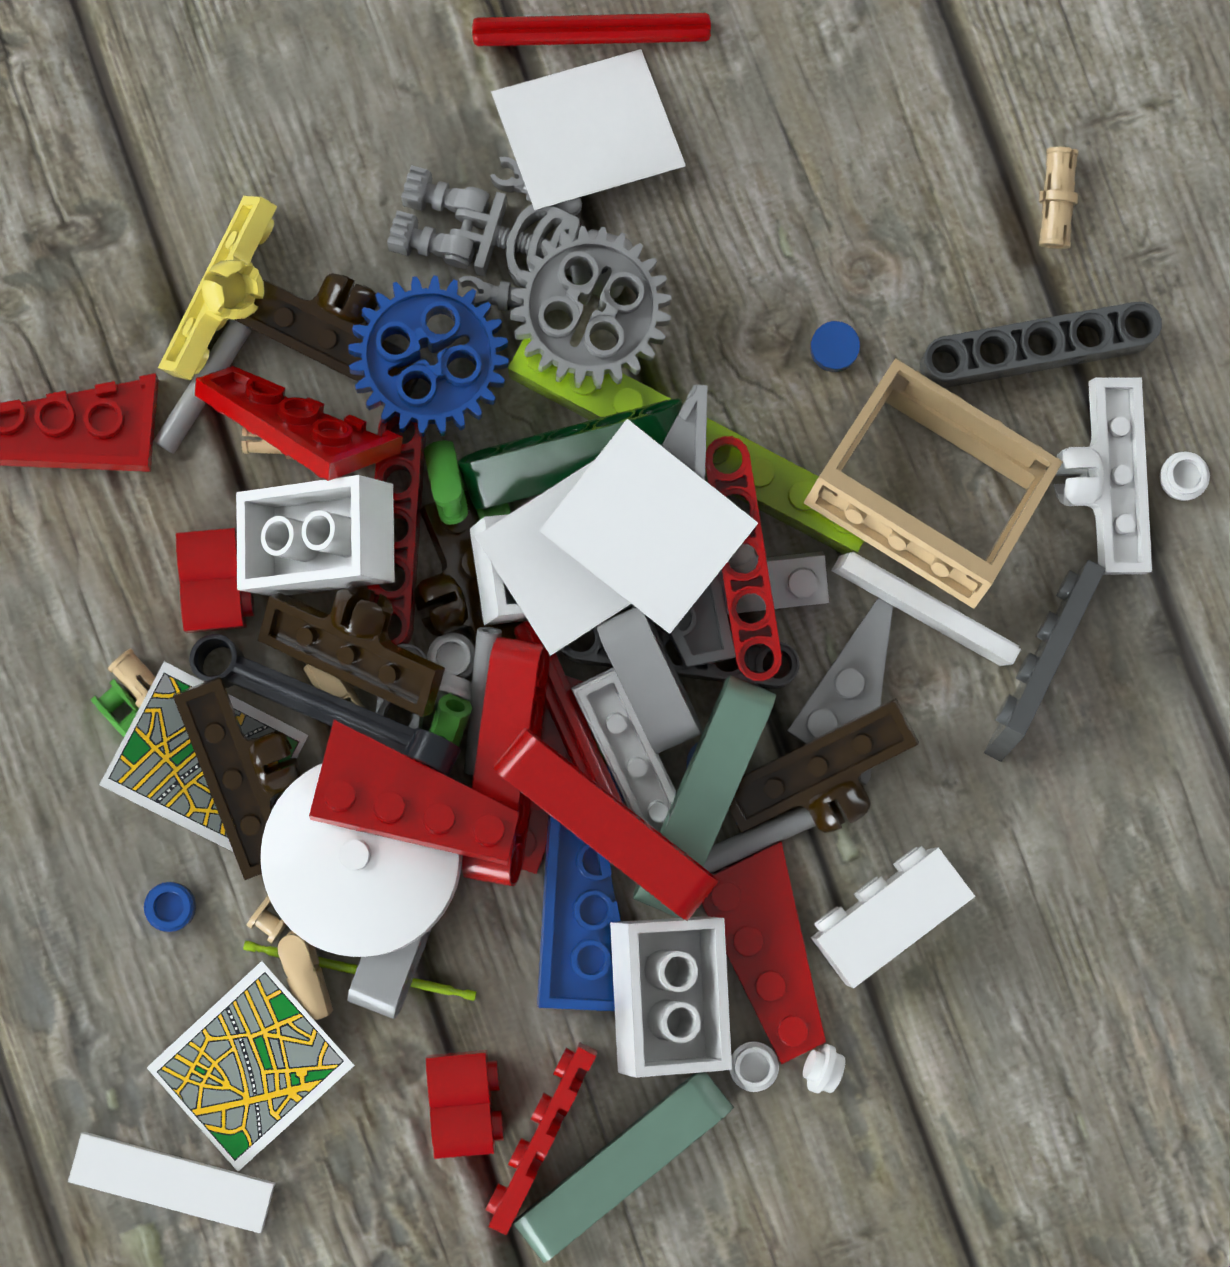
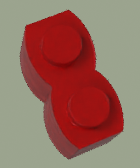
[176,528,255,633]
[426,1050,504,1159]

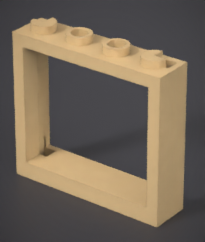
[804,358,1063,609]

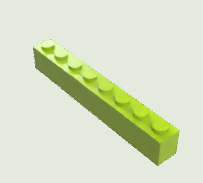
[508,338,864,554]

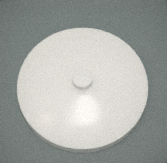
[261,764,462,957]

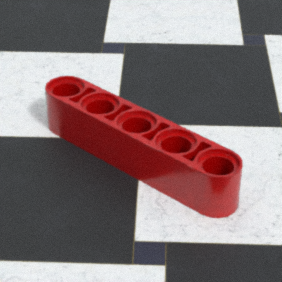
[367,415,426,646]
[705,436,782,681]
[462,637,551,887]
[493,728,719,921]

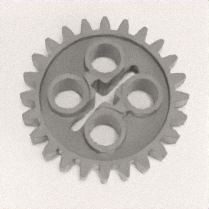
[510,226,671,389]

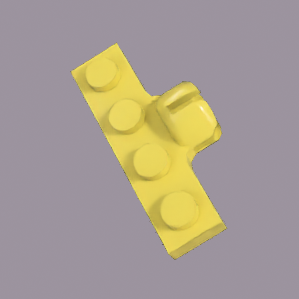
[158,196,277,380]

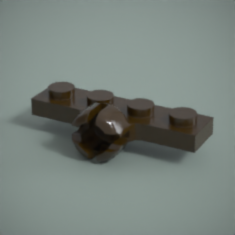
[235,273,424,397]
[414,490,523,646]
[258,586,445,717]
[173,676,300,880]
[729,698,919,833]

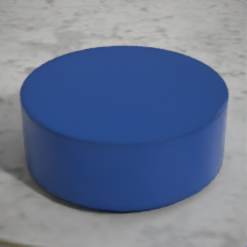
[810,321,860,372]
[144,882,196,932]

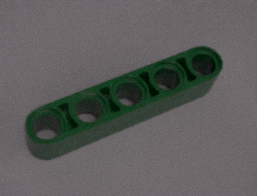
[458,398,683,509]

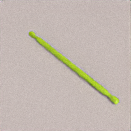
[243,940,477,1001]

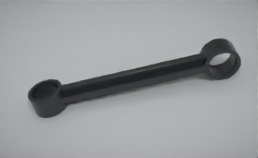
[189,634,461,777]

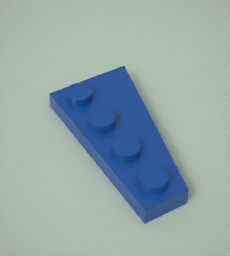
[537,814,621,1011]

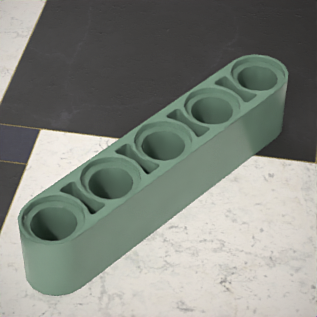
[633,674,776,918]
[512,1072,734,1263]

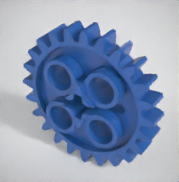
[348,275,509,437]

